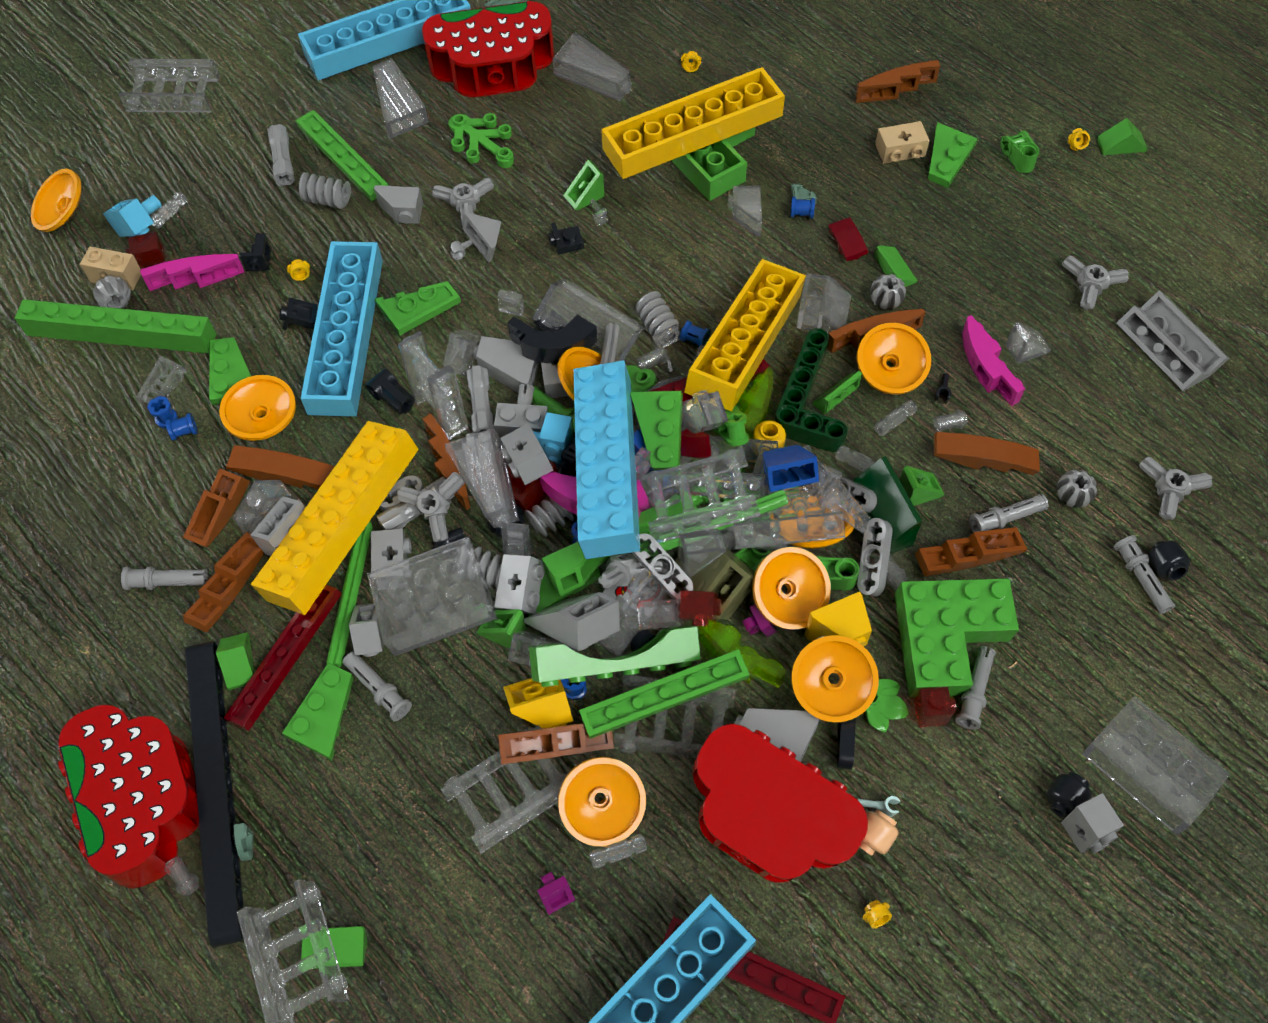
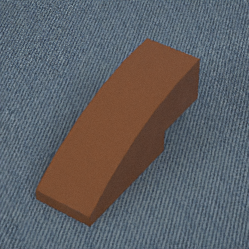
[183,468,250,547]

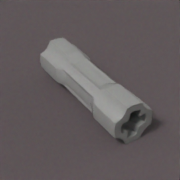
[267,124,295,186]
[467,365,495,435]
[376,477,455,530]

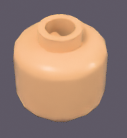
[859,809,899,856]

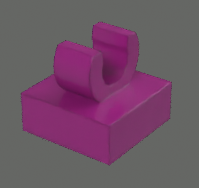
[742,604,777,637]
[537,872,575,915]

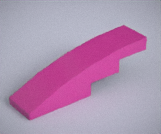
[140,254,245,291]

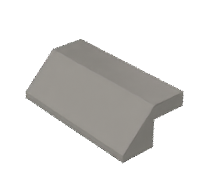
[1117,290,1230,391]

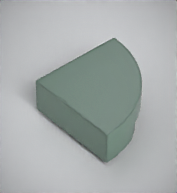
[791,184,817,205]
[234,823,253,861]

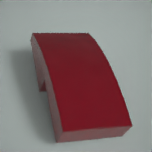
[828,217,869,262]
[680,426,711,458]

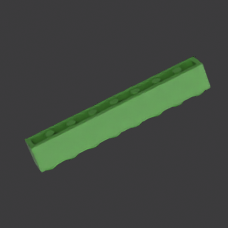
[14,299,216,354]

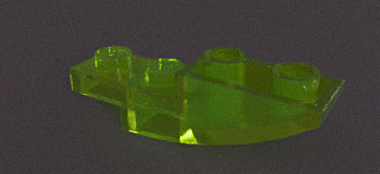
[719,367,773,459]
[690,609,786,688]

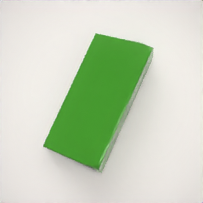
[874,246,917,287]
[812,371,862,414]
[301,926,367,969]

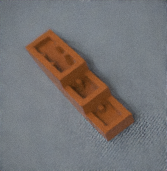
[855,60,940,103]
[827,309,926,354]
[422,413,471,511]
[934,432,1040,476]
[226,445,335,489]
[915,527,1027,577]
[183,532,264,633]
[498,723,614,765]

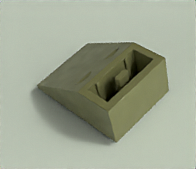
[673,535,755,619]

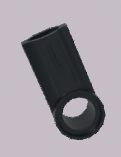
[365,369,415,415]

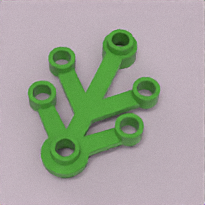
[449,113,514,168]

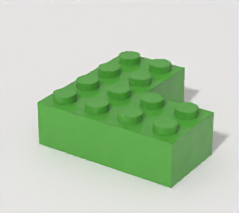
[671,127,756,201]
[894,579,1019,698]

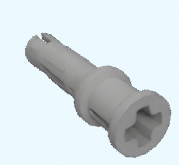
[969,494,1049,532]
[1113,535,1176,614]
[121,566,208,590]
[955,646,996,730]
[343,651,412,721]

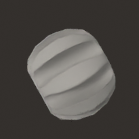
[870,274,906,310]
[93,275,131,309]
[1057,469,1097,508]

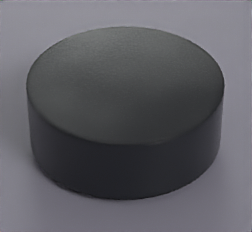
[630,630,656,652]

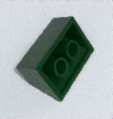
[853,456,922,555]

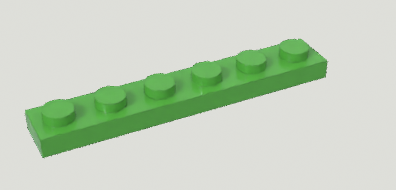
[296,110,389,202]
[579,649,750,739]

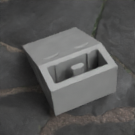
[524,592,620,651]

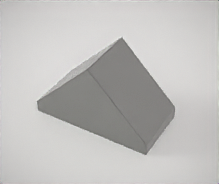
[462,213,501,262]

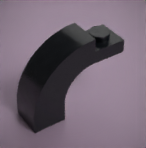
[508,314,598,364]

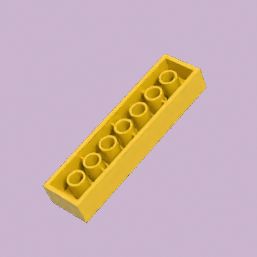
[601,67,785,179]
[684,259,806,412]
[251,421,419,615]

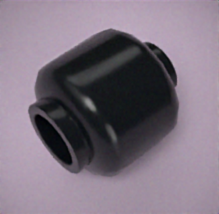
[1148,541,1190,581]
[1046,772,1092,818]

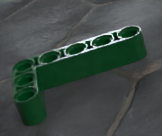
[775,328,848,452]

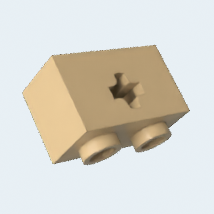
[875,121,929,164]
[80,246,141,290]

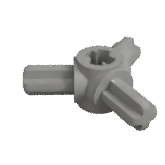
[432,178,494,225]
[1062,256,1129,311]
[1139,457,1212,521]
[397,472,465,542]
[598,553,663,589]

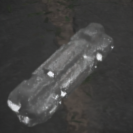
[151,192,188,229]
[874,400,918,436]
[835,445,876,471]
[589,834,647,868]

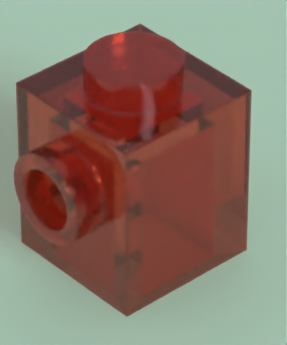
[126,231,166,269]
[679,590,722,627]
[914,687,956,727]

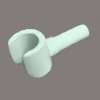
[858,796,900,817]

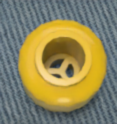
[752,420,786,457]

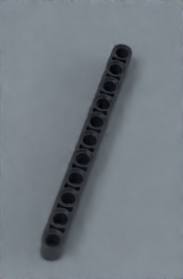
[185,641,246,948]

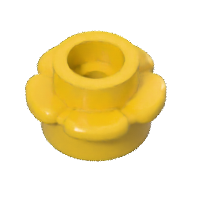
[681,51,702,72]
[1068,128,1090,151]
[287,259,310,281]
[863,900,892,929]

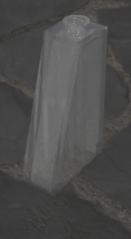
[553,32,632,101]
[373,59,429,139]
[445,428,519,528]

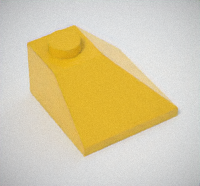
[805,591,872,646]
[503,678,573,728]

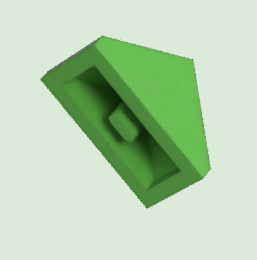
[1097,118,1147,155]
[563,159,605,210]
[899,466,945,506]
[476,609,526,651]
[216,632,255,690]

